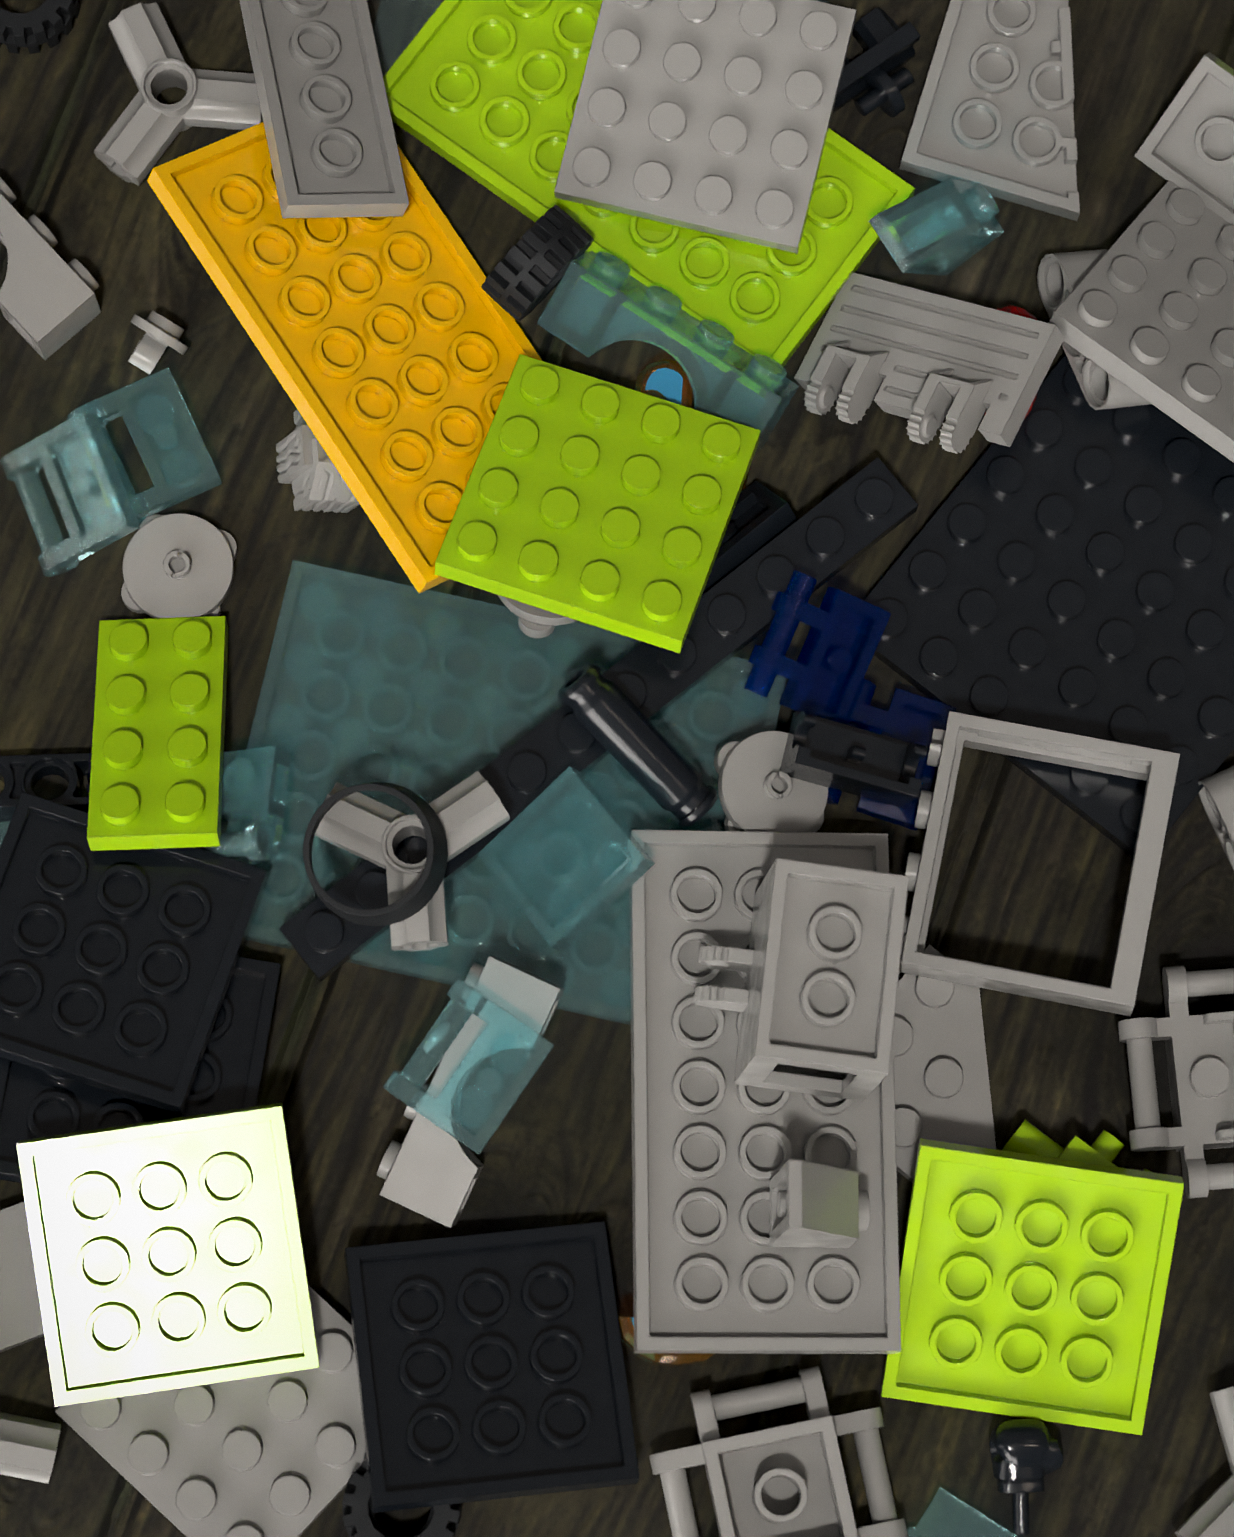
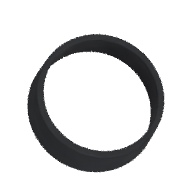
[303,782,448,926]

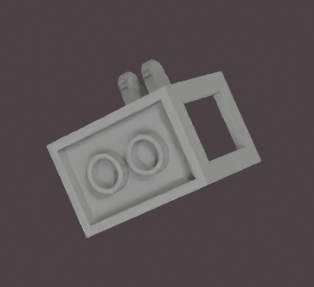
[694,858,909,1101]

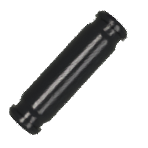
[558,663,717,827]

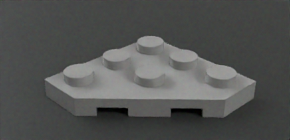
[893,944,996,1183]

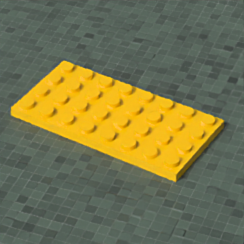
[147,122,542,594]

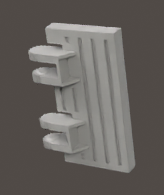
[794,273,1065,454]

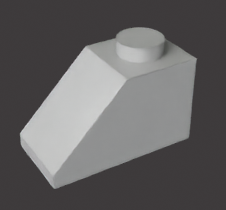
[770,1160,870,1248]

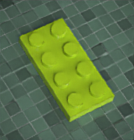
[87,616,229,851]

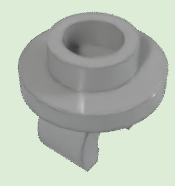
[128,310,188,375]

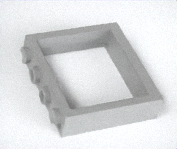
[901,711,1180,1017]

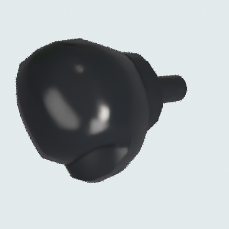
[989,1419,1064,1535]

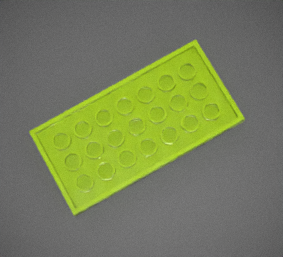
[383,0,915,387]

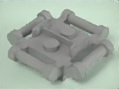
[1118,965,1234,1199]
[649,1366,909,1537]

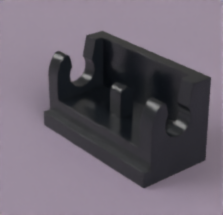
[780,711,928,808]

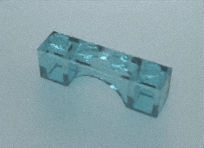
[537,251,799,453]

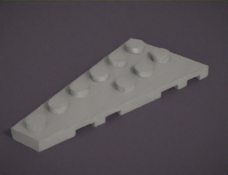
[899,0,1080,221]

